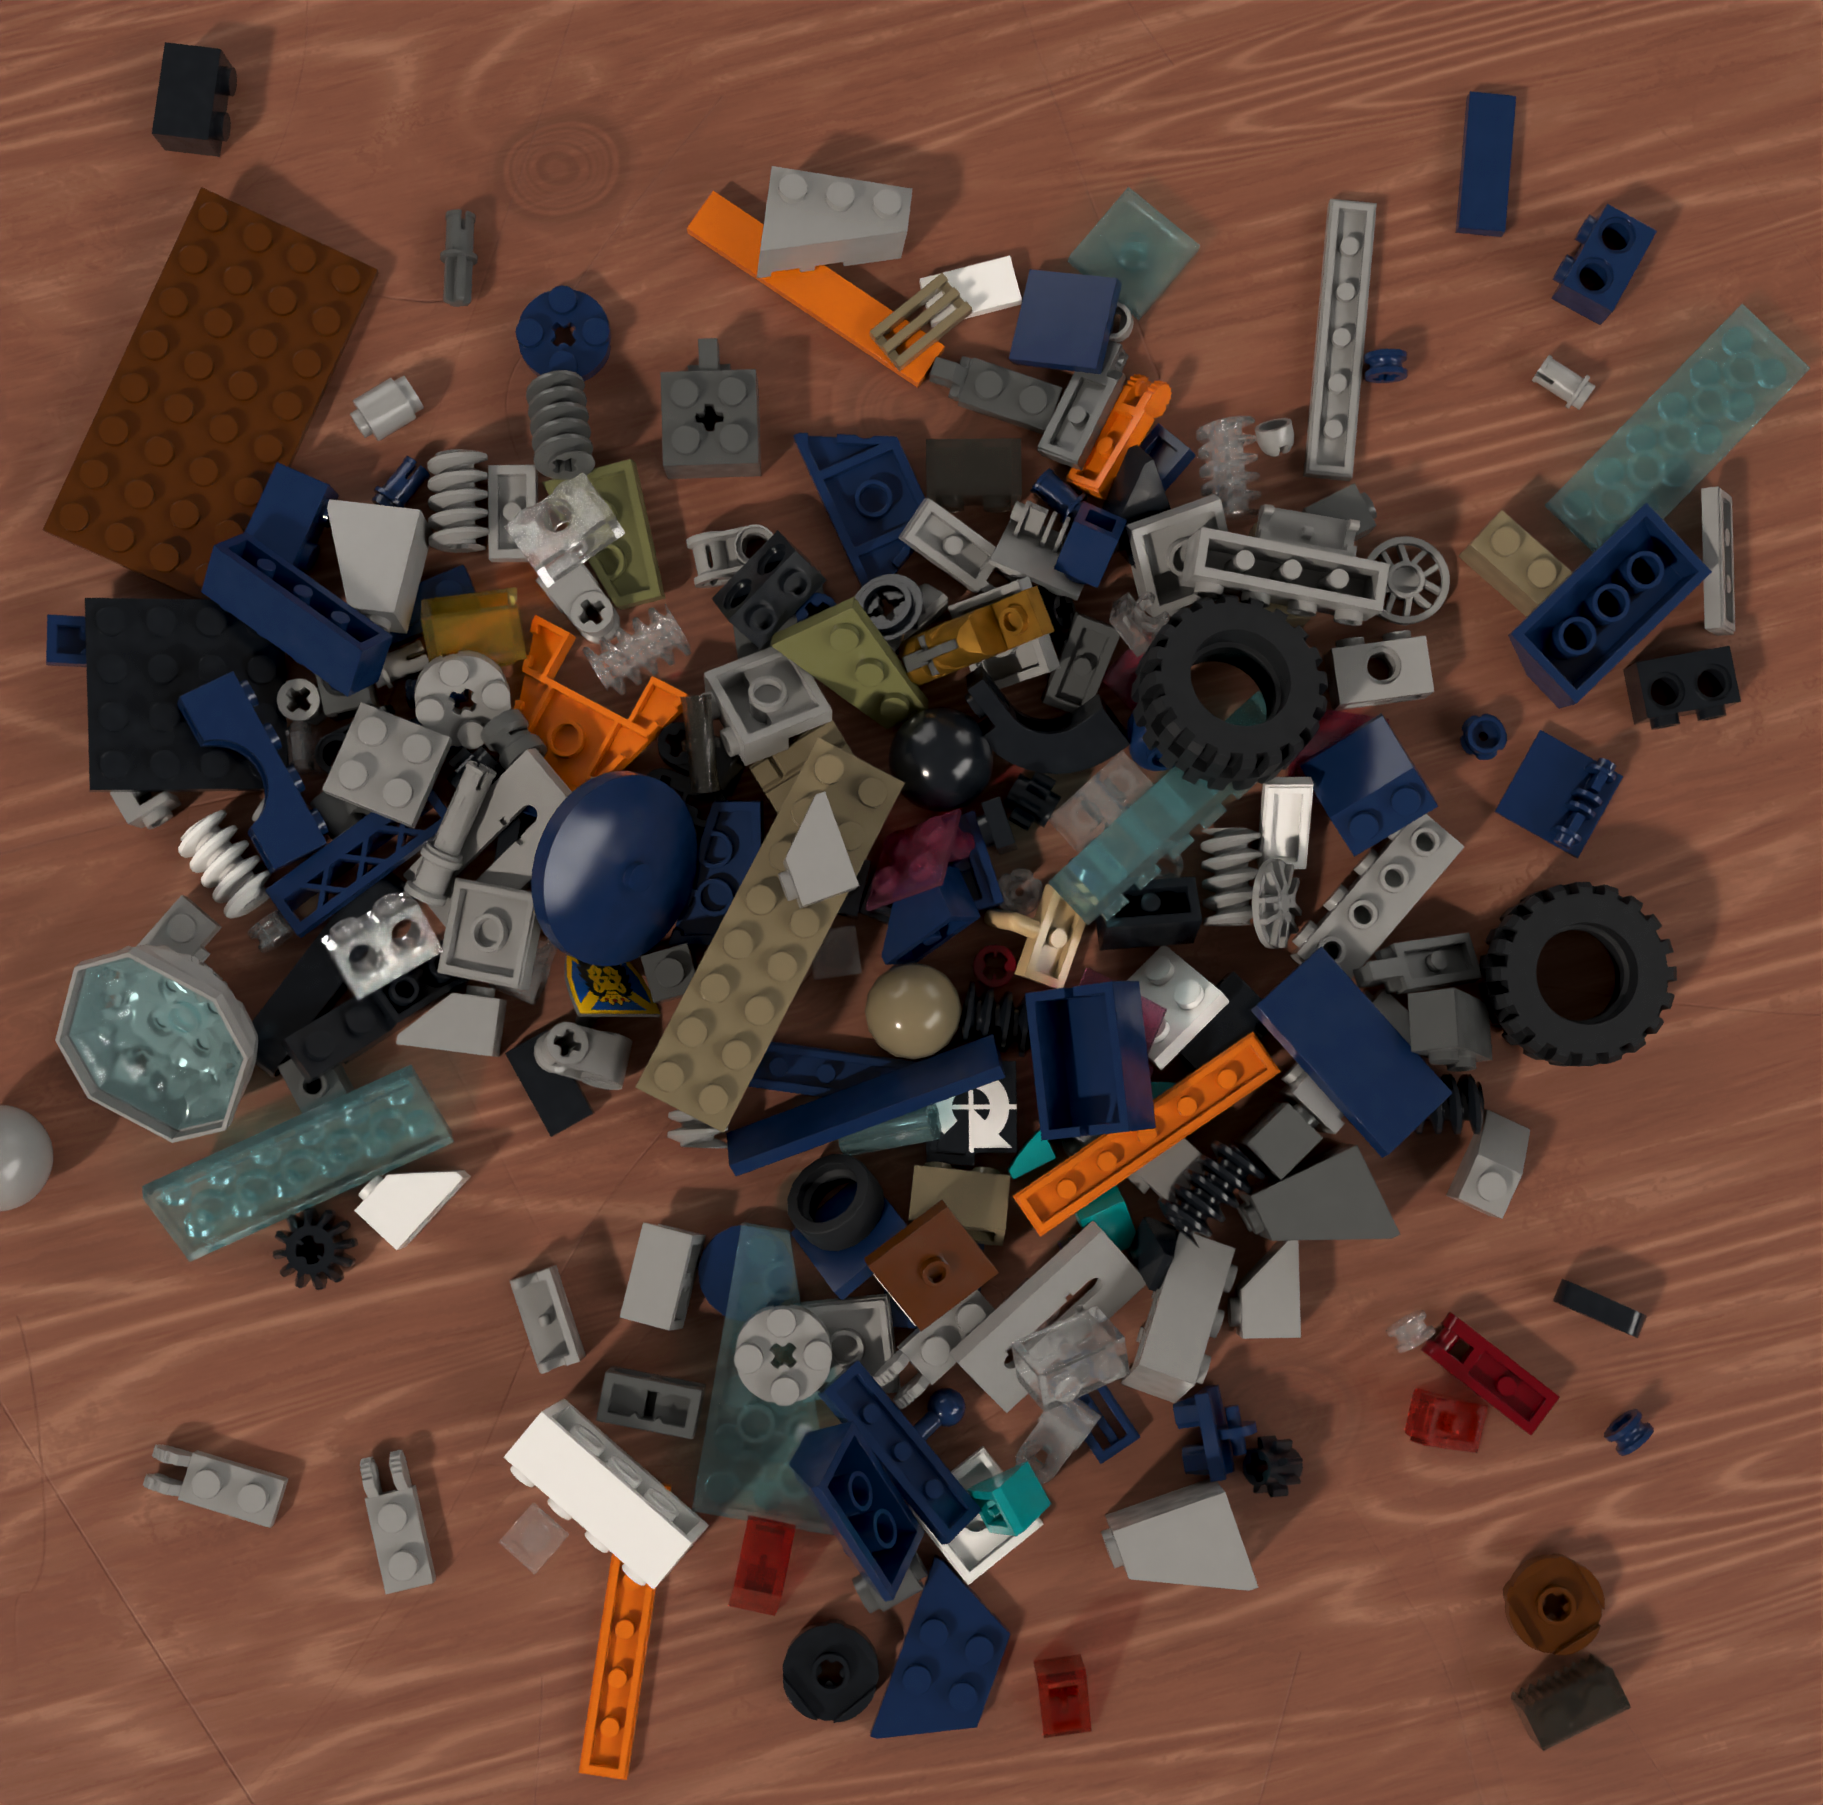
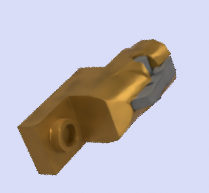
[898,586,1054,685]

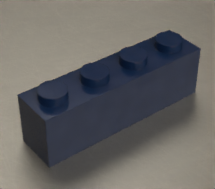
[201,532,393,697]

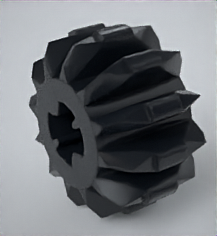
[273,1207,358,1290]

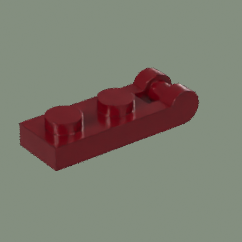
[1421,1312,1560,1435]

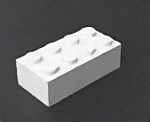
[504,1399,709,1589]

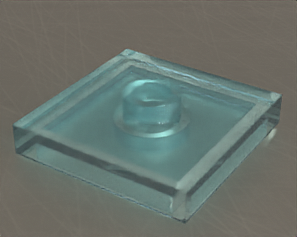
[1068,187,1200,321]

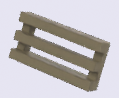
[870,273,972,372]

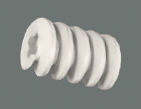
[178,810,272,919]

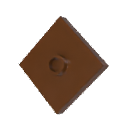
[864,1200,999,1332]

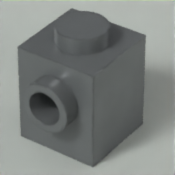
[277,1059,357,1121]

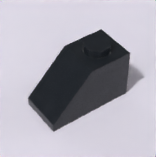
[1101,445,1171,566]

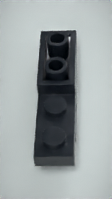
[281,940,471,1084]

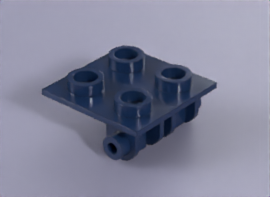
[1494,730,1623,858]

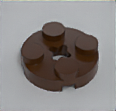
[1503,1553,1605,1656]

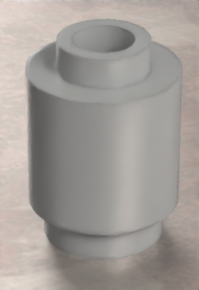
[350,375,424,442]

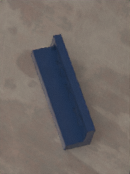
[265,788,447,938]

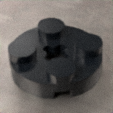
[782,1619,879,1723]

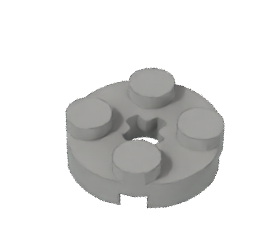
[415,650,511,749]
[734,1304,833,1406]

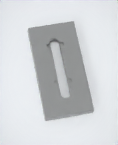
[403,748,572,927]
[949,1221,1146,1413]

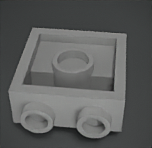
[1125,494,1228,618]
[700,647,832,766]

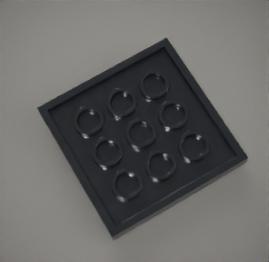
[84,598,288,792]

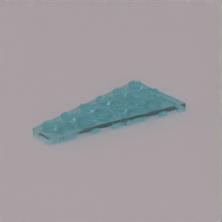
[692,1222,834,1535]

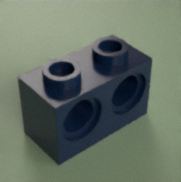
[1551,204,1657,325]

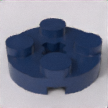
[515,285,612,381]

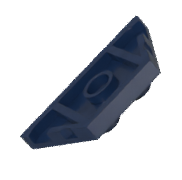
[793,433,925,587]
[870,1555,1011,1739]

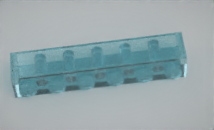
[1048,690,1266,925]

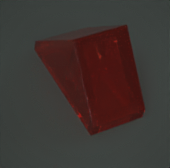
[728,1515,796,1616]
[1033,1654,1092,1738]

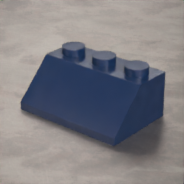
[789,1421,925,1602]

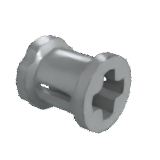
[277,678,327,727]

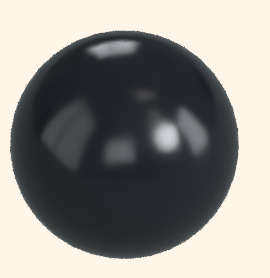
[889,707,994,812]

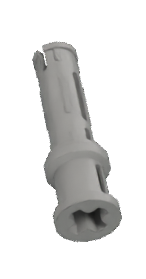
[404,760,497,907]

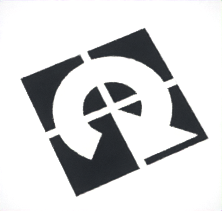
[926,1061,1017,1153]

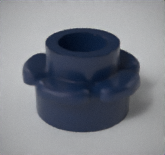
[1460,714,1507,760]

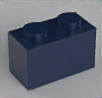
[245,462,339,572]

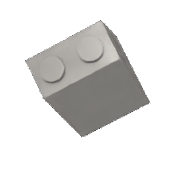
[1101,1478,1259,1591]

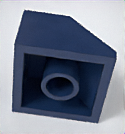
[1299,713,1438,857]

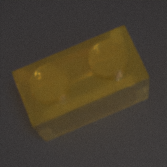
[421,587,527,667]

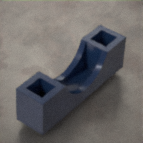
[177,671,329,874]

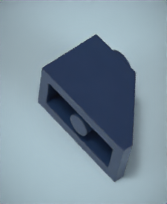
[882,863,981,965]

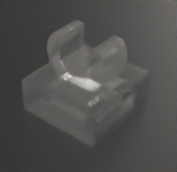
[1109,592,1170,657]

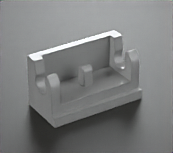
[1255,504,1360,557]
[620,1222,706,1331]
[510,1265,586,1374]

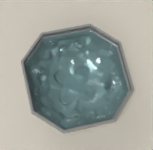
[55,944,258,1143]

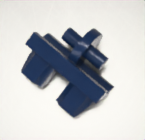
[1173,1385,1257,1482]

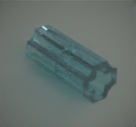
[839,1104,942,1156]

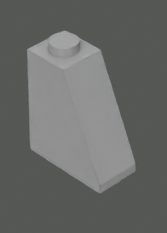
[327,499,433,634]

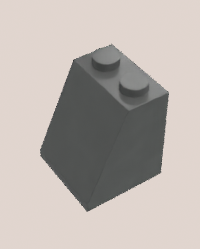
[1237,1143,1401,1241]

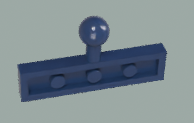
[818,1360,982,1545]

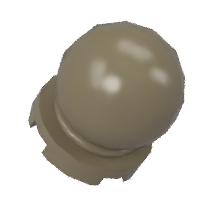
[865,962,961,1060]

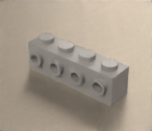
[1181,527,1390,626]
[1290,814,1465,979]

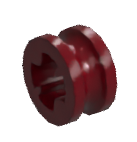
[973,944,1016,988]

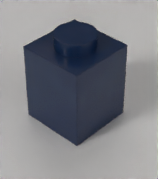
[1054,501,1127,588]

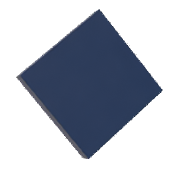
[1009,269,1122,374]
[791,1182,907,1300]

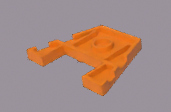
[514,615,693,792]

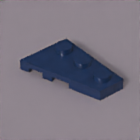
[668,801,764,945]

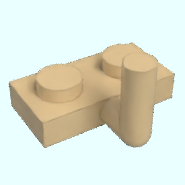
[984,884,1094,989]

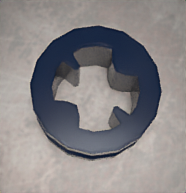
[1364,349,1408,383]
[1604,1409,1654,1456]

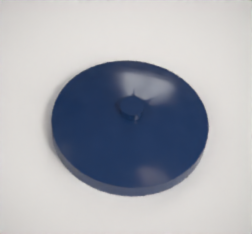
[531,771,697,966]

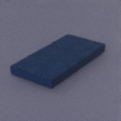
[1251,946,1452,1158]

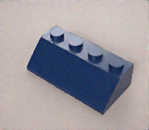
[1508,502,1712,709]

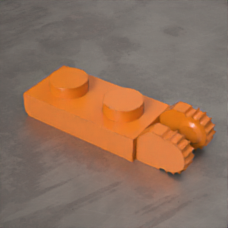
[1066,374,1172,500]

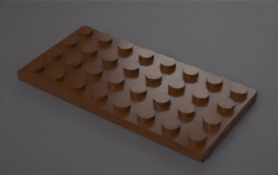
[43,187,379,600]

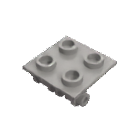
[989,500,1084,600]

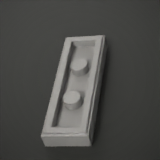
[1701,486,1736,636]

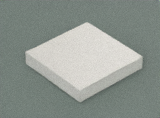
[908,1446,1044,1585]

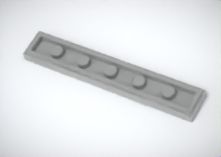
[1303,199,1377,481]

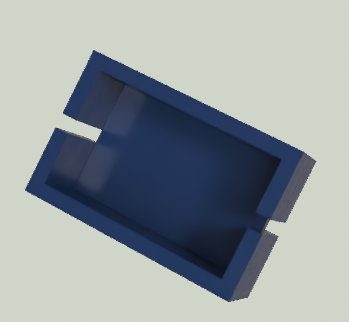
[1025,981,1156,1141]

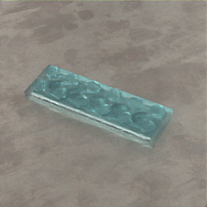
[1544,304,1810,552]
[142,1065,454,1262]

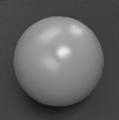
[0,1105,53,1212]

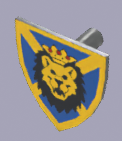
[564,954,660,1028]

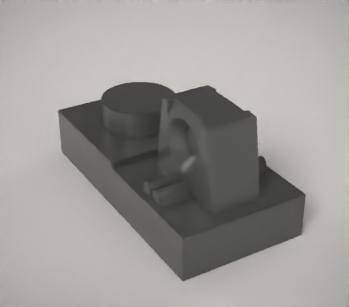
[1041,612,1122,713]

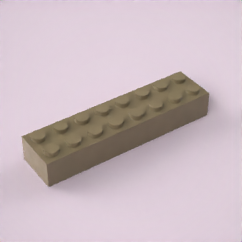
[635,737,905,1133]

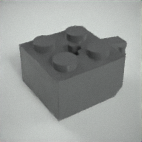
[660,338,761,479]

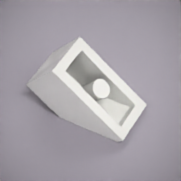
[354,1170,471,1250]

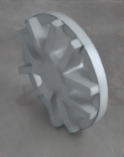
[1367,536,1450,626]
[1252,859,1302,949]

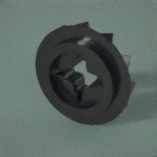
[855,574,926,643]

